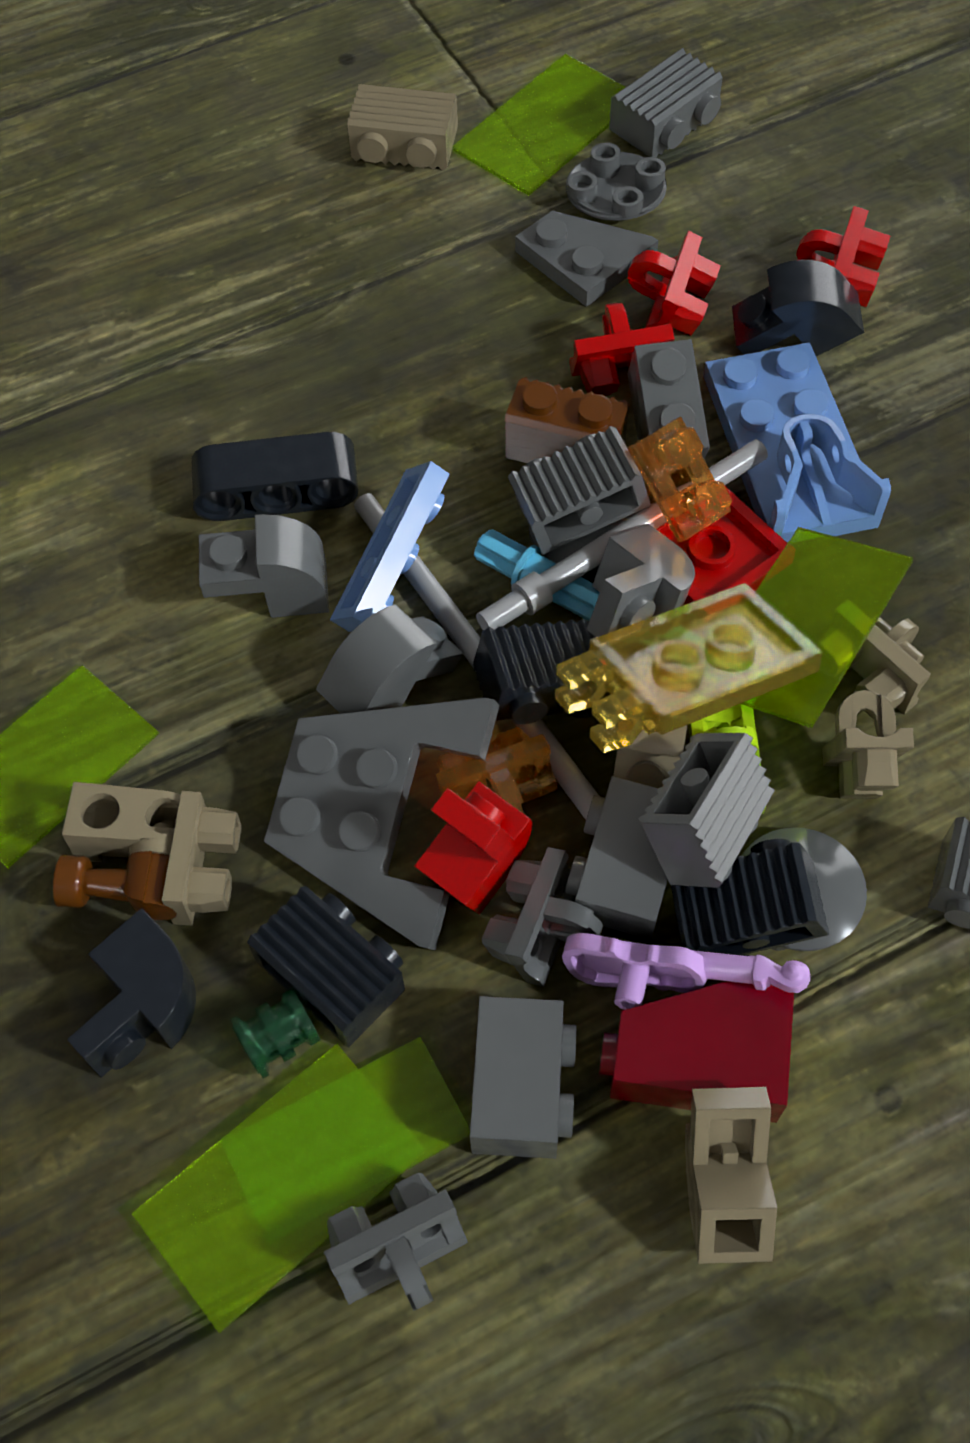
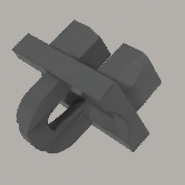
[482,847,603,987]
[324,1172,468,1311]

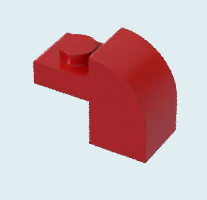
[415,781,532,915]

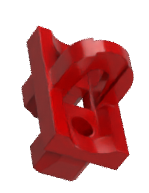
[796,206,891,308]
[628,230,721,336]
[569,302,675,396]

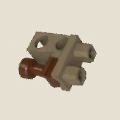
[53,782,241,926]

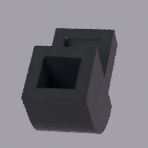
[732,260,864,357]
[67,908,196,1078]

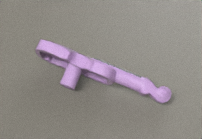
[562,933,810,1010]

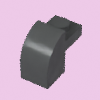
[199,514,329,618]
[587,524,695,643]
[316,605,463,714]

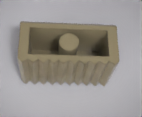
[347,84,458,171]

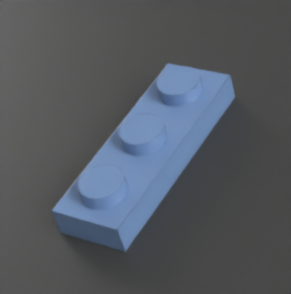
[330,461,450,632]

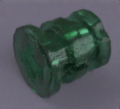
[230,989,321,1080]

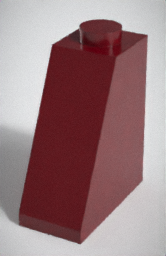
[599,981,794,1123]

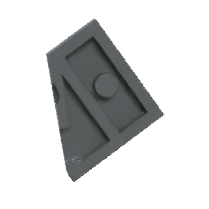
[515,211,658,307]

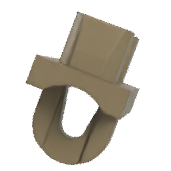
[822,690,914,799]

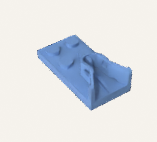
[703,342,891,545]

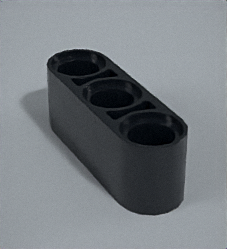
[191,432,359,521]

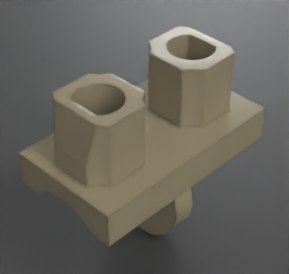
[812,601,931,719]

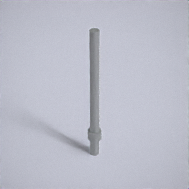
[476,439,768,630]

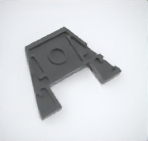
[264,698,500,950]

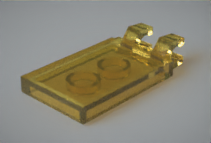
[555,583,823,753]

